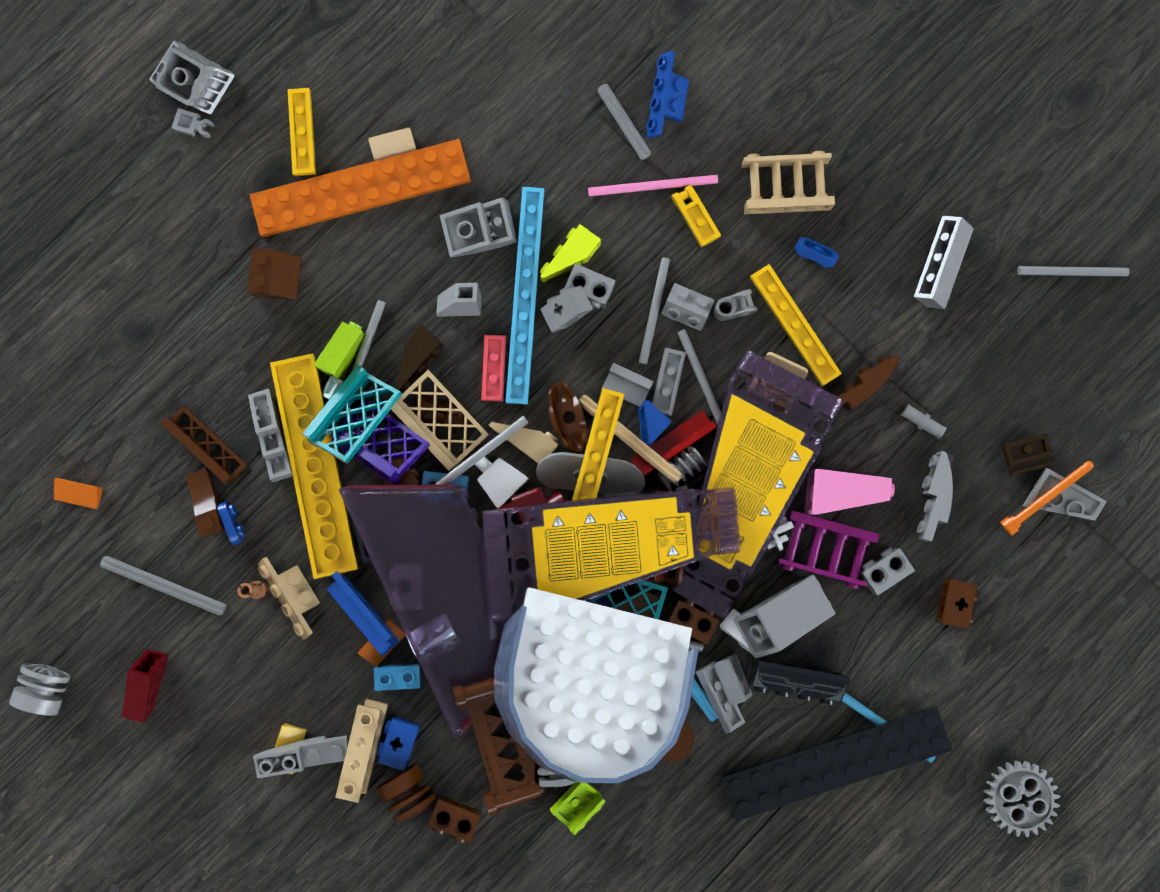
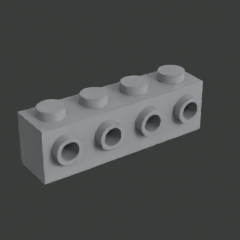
[914,216,974,309]

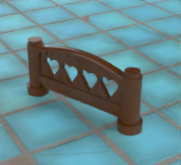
[452,678,545,816]

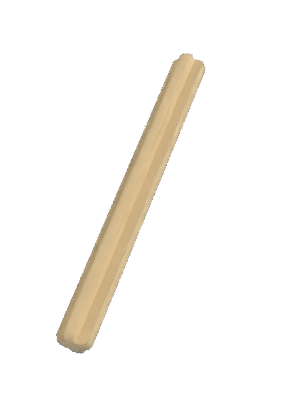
[578,395,682,483]

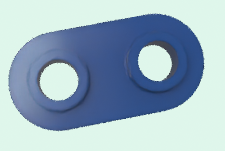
[795,237,839,268]
[217,501,246,546]

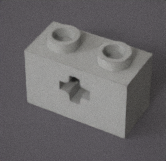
[540,285,593,332]

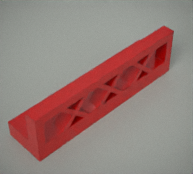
[630,411,717,476]

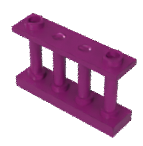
[775,511,879,589]

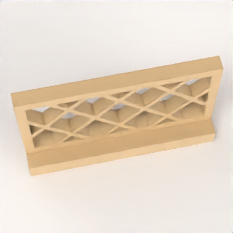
[391,370,489,471]

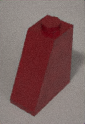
[122,649,169,723]

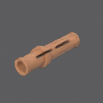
[237,581,269,599]

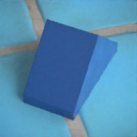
[638,400,672,447]

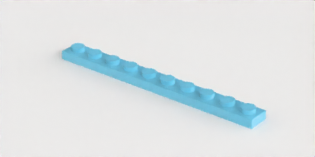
[506,187,544,405]

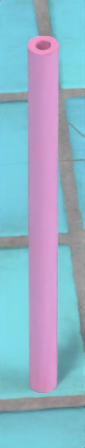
[588,175,718,196]

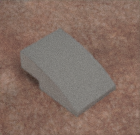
[440,197,518,258]

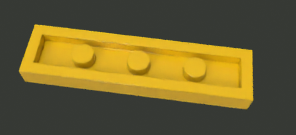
[288,88,316,176]

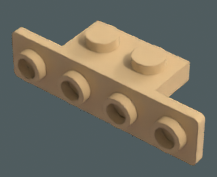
[258,557,320,640]

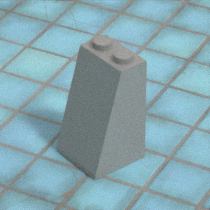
[733,574,836,659]

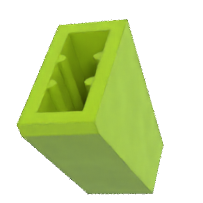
[314,321,365,381]

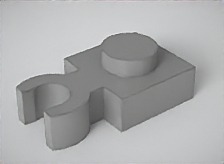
[171,108,214,138]

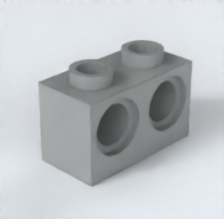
[565,263,616,309]
[860,547,915,595]

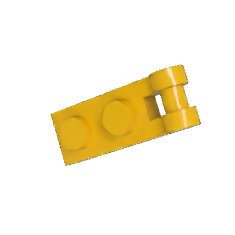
[671,185,721,248]

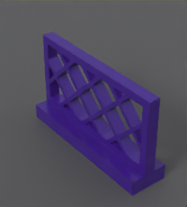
[329,399,430,485]

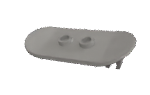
[536,452,645,498]

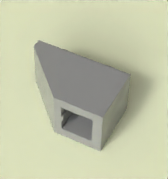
[436,283,481,317]

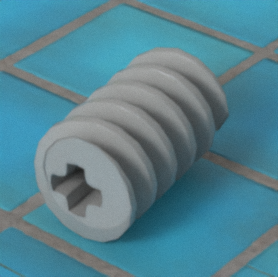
[658,445,707,491]

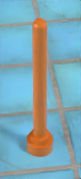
[1000,461,1094,536]

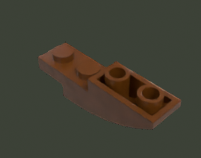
[820,354,899,414]

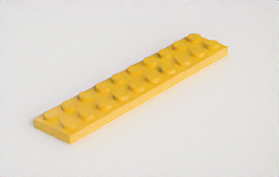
[270,353,359,579]

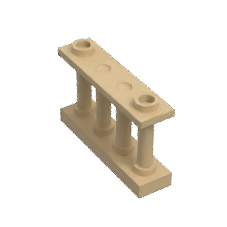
[742,151,835,214]
[335,699,389,803]

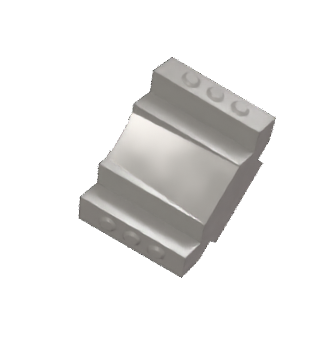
[149,41,235,114]

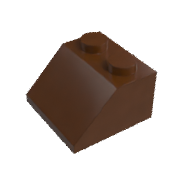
[247,248,302,300]

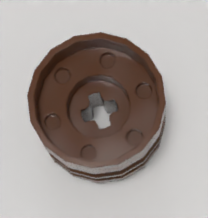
[376,763,436,823]

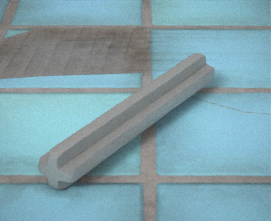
[598,84,651,160]

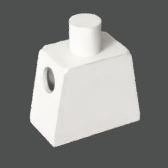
[475,457,529,508]

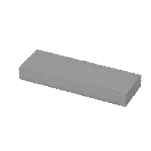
[652,348,686,417]
[696,662,746,733]

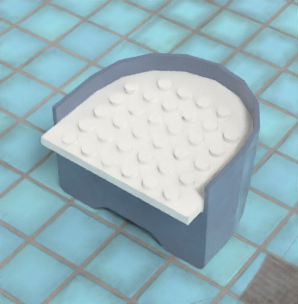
[494,587,699,783]

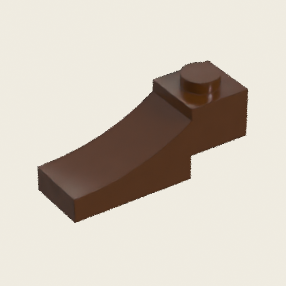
[185,468,226,538]

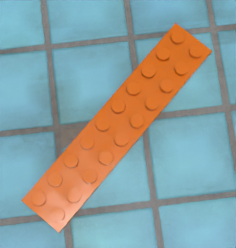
[249,139,471,238]

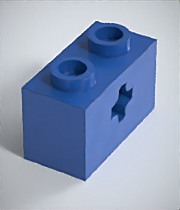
[377,716,421,771]

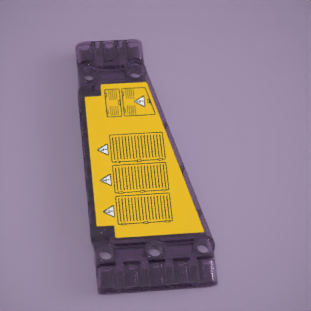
[668,349,844,619]
[482,487,740,623]

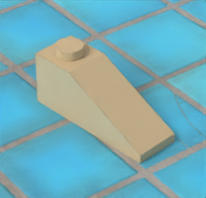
[489,422,559,464]

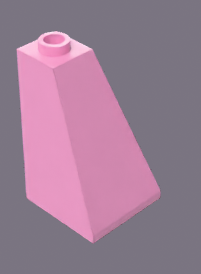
[804,469,895,516]

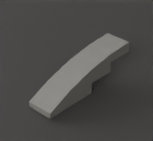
[248,389,293,483]

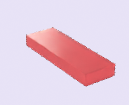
[481,335,507,402]

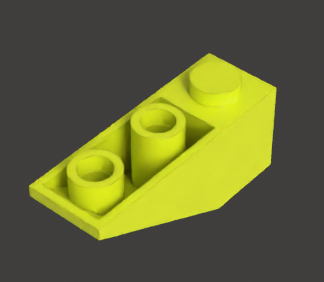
[540,224,601,283]

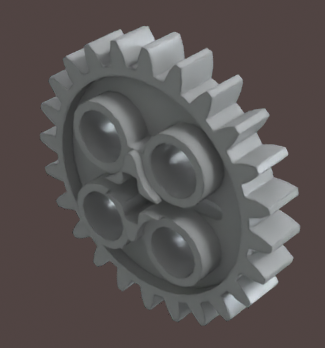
[983,760,1060,837]

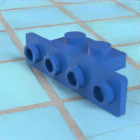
[646,51,689,139]

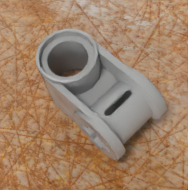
[713,289,758,321]

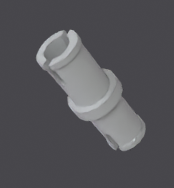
[901,404,947,439]

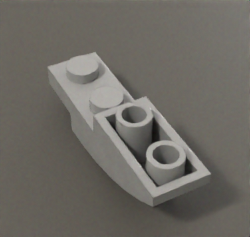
[917,451,953,542]
[253,735,348,778]

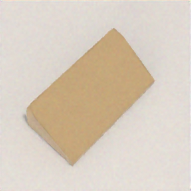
[368,128,416,161]

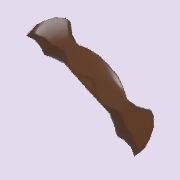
[548,381,587,454]

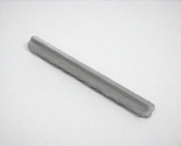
[100,556,226,615]

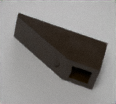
[395,324,443,393]

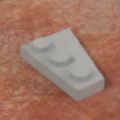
[1022,468,1107,520]

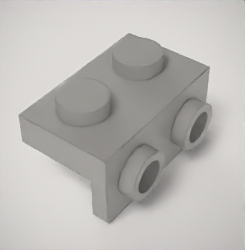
[661,283,714,331]

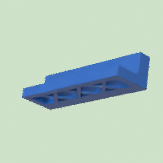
[327,571,400,656]

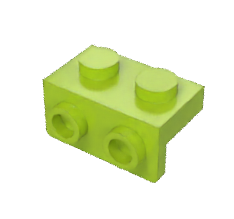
[550,783,605,835]

